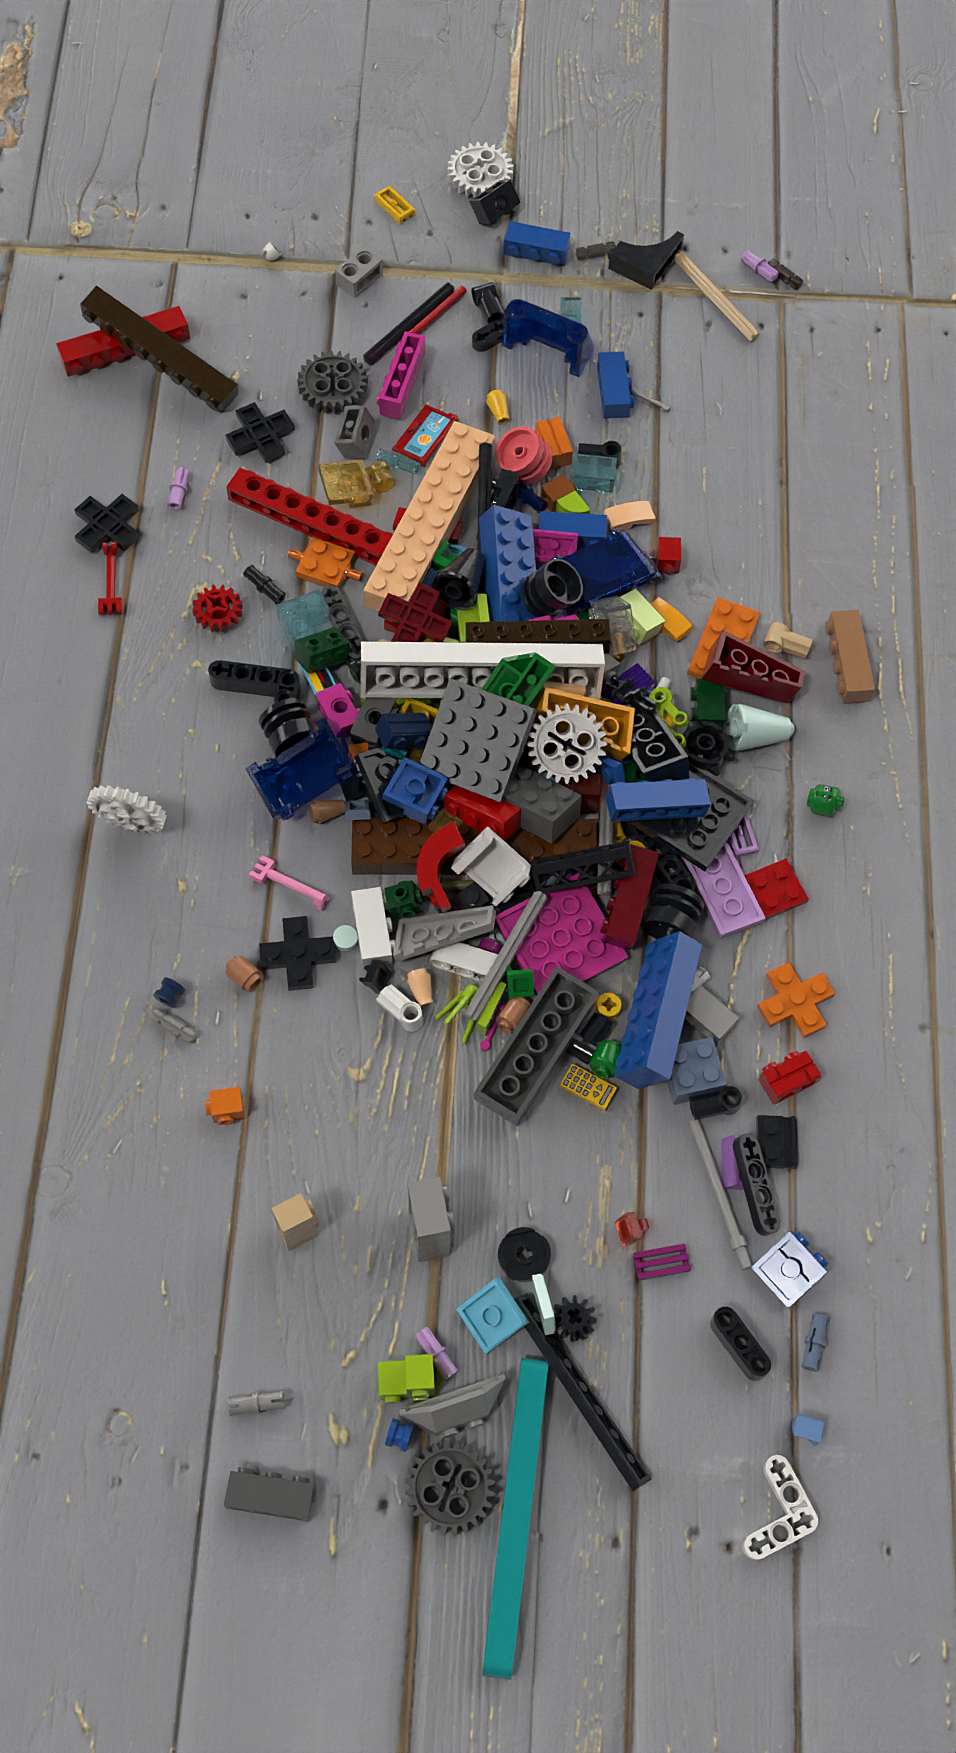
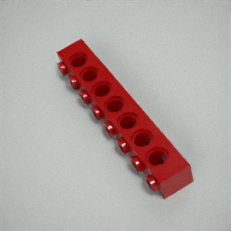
[226,467,393,566]

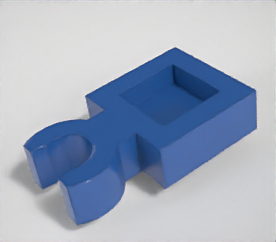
[594,757,626,785]

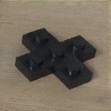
[225,402,295,463]
[74,494,140,553]
[259,916,336,991]

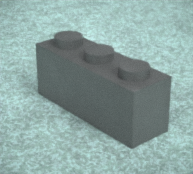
[224,1467,315,1522]

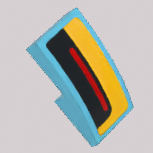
[299,664,336,699]

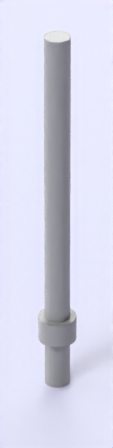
[689,1120,752,1270]

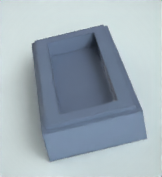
[345,800,370,821]

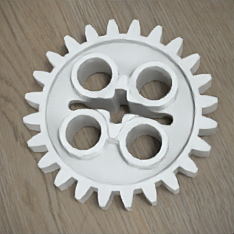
[447,142,514,198]
[527,703,607,784]
[86,785,167,834]

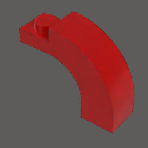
[417,822,466,914]

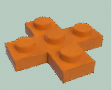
[757,962,835,1039]

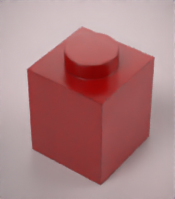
[656,537,682,574]

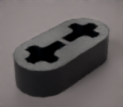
[472,320,508,352]

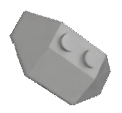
[399,1373,506,1439]

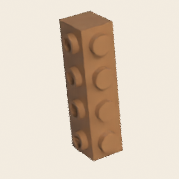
[825,610,875,703]

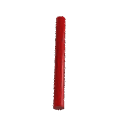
[409,285,467,334]

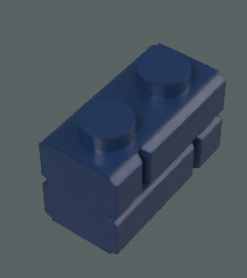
[375,713,432,750]

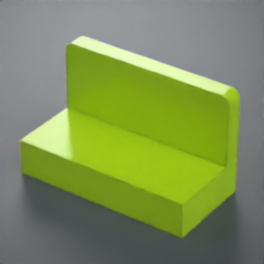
[457,594,490,643]

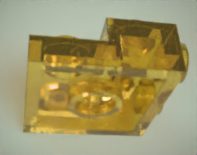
[318,459,375,508]

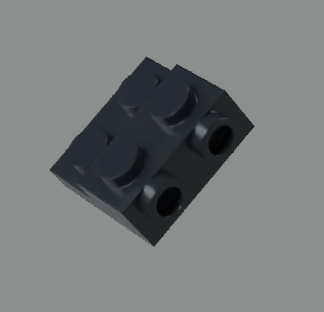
[491,469,519,510]

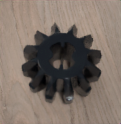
[554,1295,597,1343]

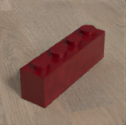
[600,844,659,950]

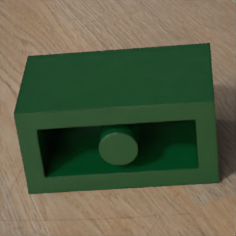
[690,678,726,728]

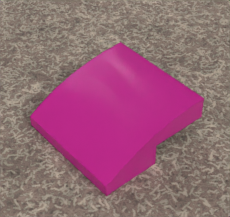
[533,529,578,570]

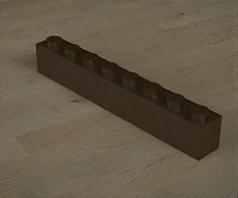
[80,285,238,413]

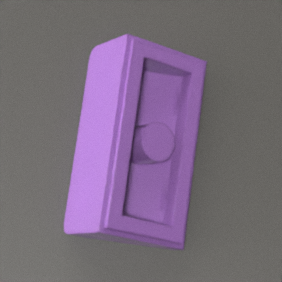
[722,1134,754,1190]

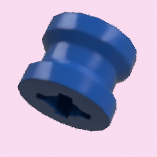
[385,1418,414,1452]

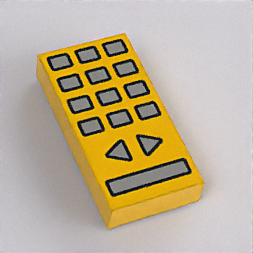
[560,1063,617,1112]

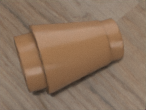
[308,799,345,824]

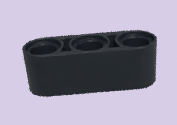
[710,1307,771,1381]

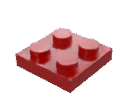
[744,858,809,920]

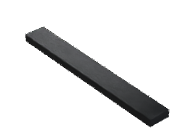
[514,1293,652,1491]

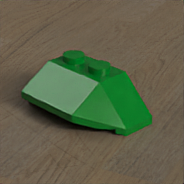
[481,652,556,707]

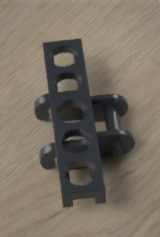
[605,677,657,715]

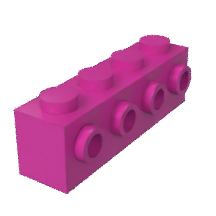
[376,331,426,420]

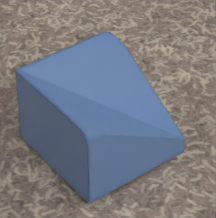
[792,1414,824,1446]

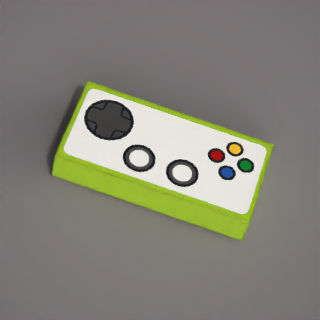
[477,981,507,1036]

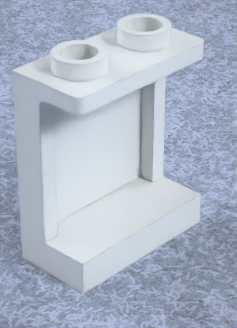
[451,827,531,906]

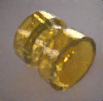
[367,461,396,493]

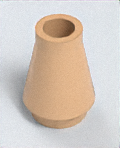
[406,968,433,1007]

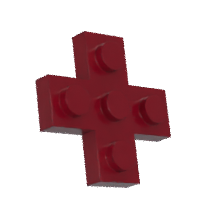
[378,583,452,643]

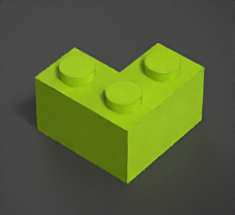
[378,1354,434,1404]

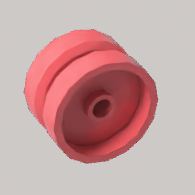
[495,427,553,485]

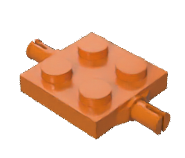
[288,537,363,588]

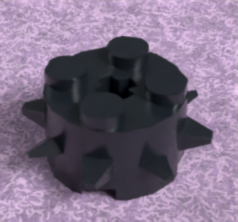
[678,721,735,776]

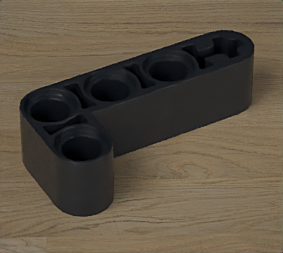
[208,660,300,703]

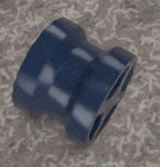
[153,977,186,1008]

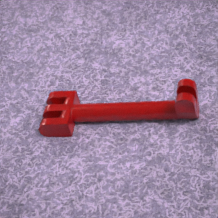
[98,542,123,615]

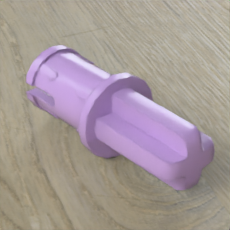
[741,250,778,282]
[167,467,190,511]
[415,1327,458,1381]

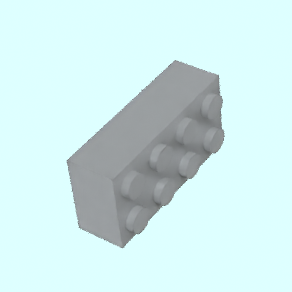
[407,1177,455,1262]

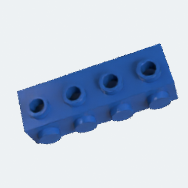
[606,778,711,822]

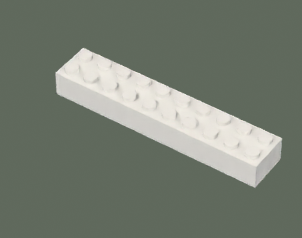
[361,642,605,699]

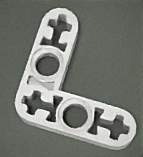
[742,1455,818,1561]

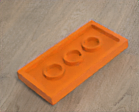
[687,597,760,690]

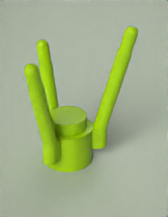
[435,984,479,1044]

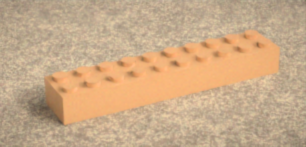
[363,421,495,611]

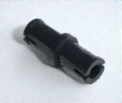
[243,565,286,605]

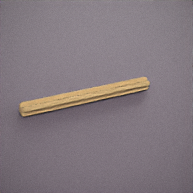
[675,252,759,341]

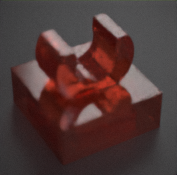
[615,1211,650,1246]

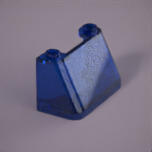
[502,299,594,377]
[549,529,657,616]
[245,717,357,821]

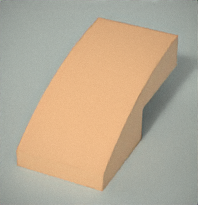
[603,501,656,530]

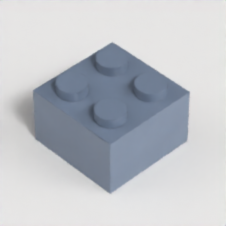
[667,1037,727,1105]

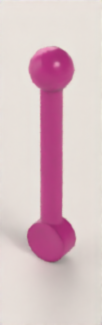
[480,1003,505,1051]

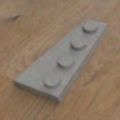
[393,905,496,962]

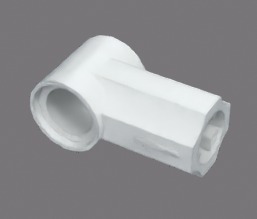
[376,984,424,1032]

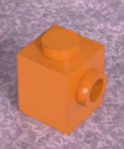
[205,1087,245,1125]

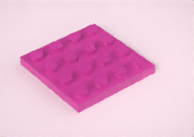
[495,873,628,996]

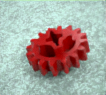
[192,585,243,633]

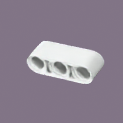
[429,942,498,982]

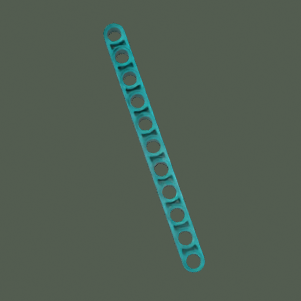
[482,1358,548,1680]

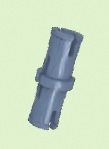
[801,1313,830,1372]

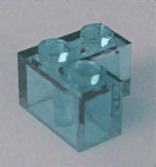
[276,589,329,654]

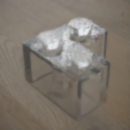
[589,596,637,656]

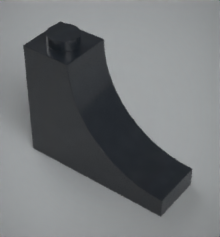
[608,231,684,290]

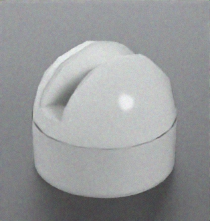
[263,241,281,261]

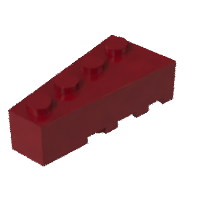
[701,631,806,704]

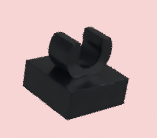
[359,960,393,994]

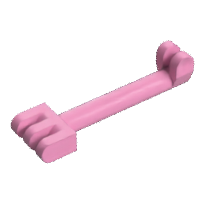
[248,856,330,911]

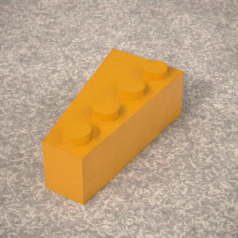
[533,687,635,761]

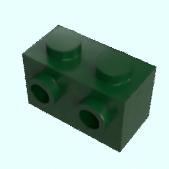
[294,627,350,674]

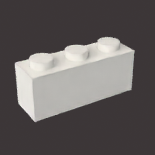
[351,887,395,968]

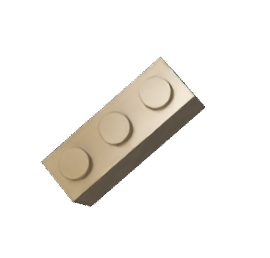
[271,1193,319,1251]

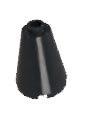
[432,548,485,610]

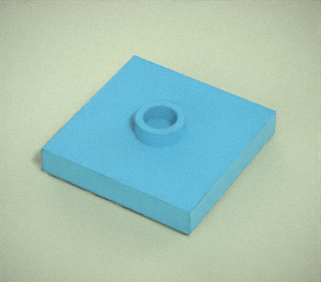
[456,1277,529,1355]

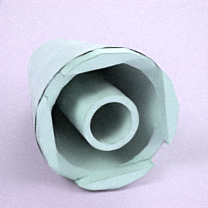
[725,704,794,751]

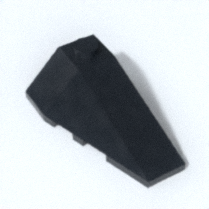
[627,700,690,781]

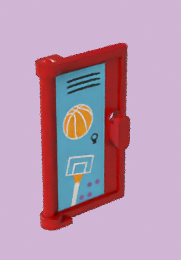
[392,404,459,466]

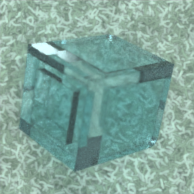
[559,297,582,331]

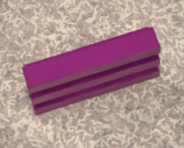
[633,1244,691,1281]

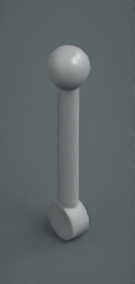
[629,387,671,412]

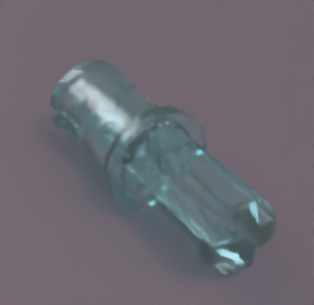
[376,448,420,474]

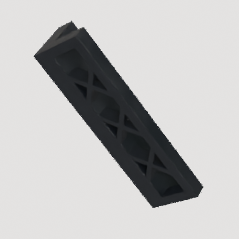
[531,840,635,893]

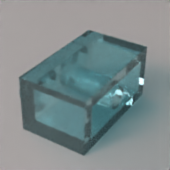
[570,453,617,493]

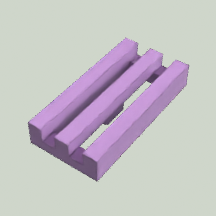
[729,814,759,858]

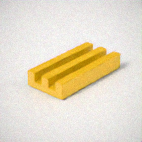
[374,185,416,225]

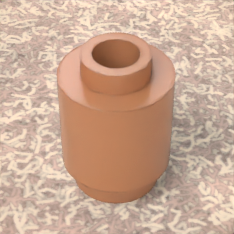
[225,956,263,992]
[496,997,531,1034]

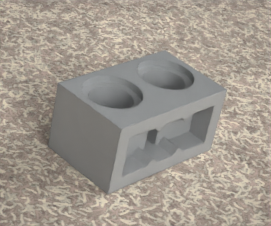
[335,246,383,298]

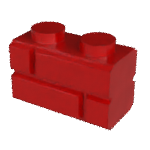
[759,1051,822,1105]

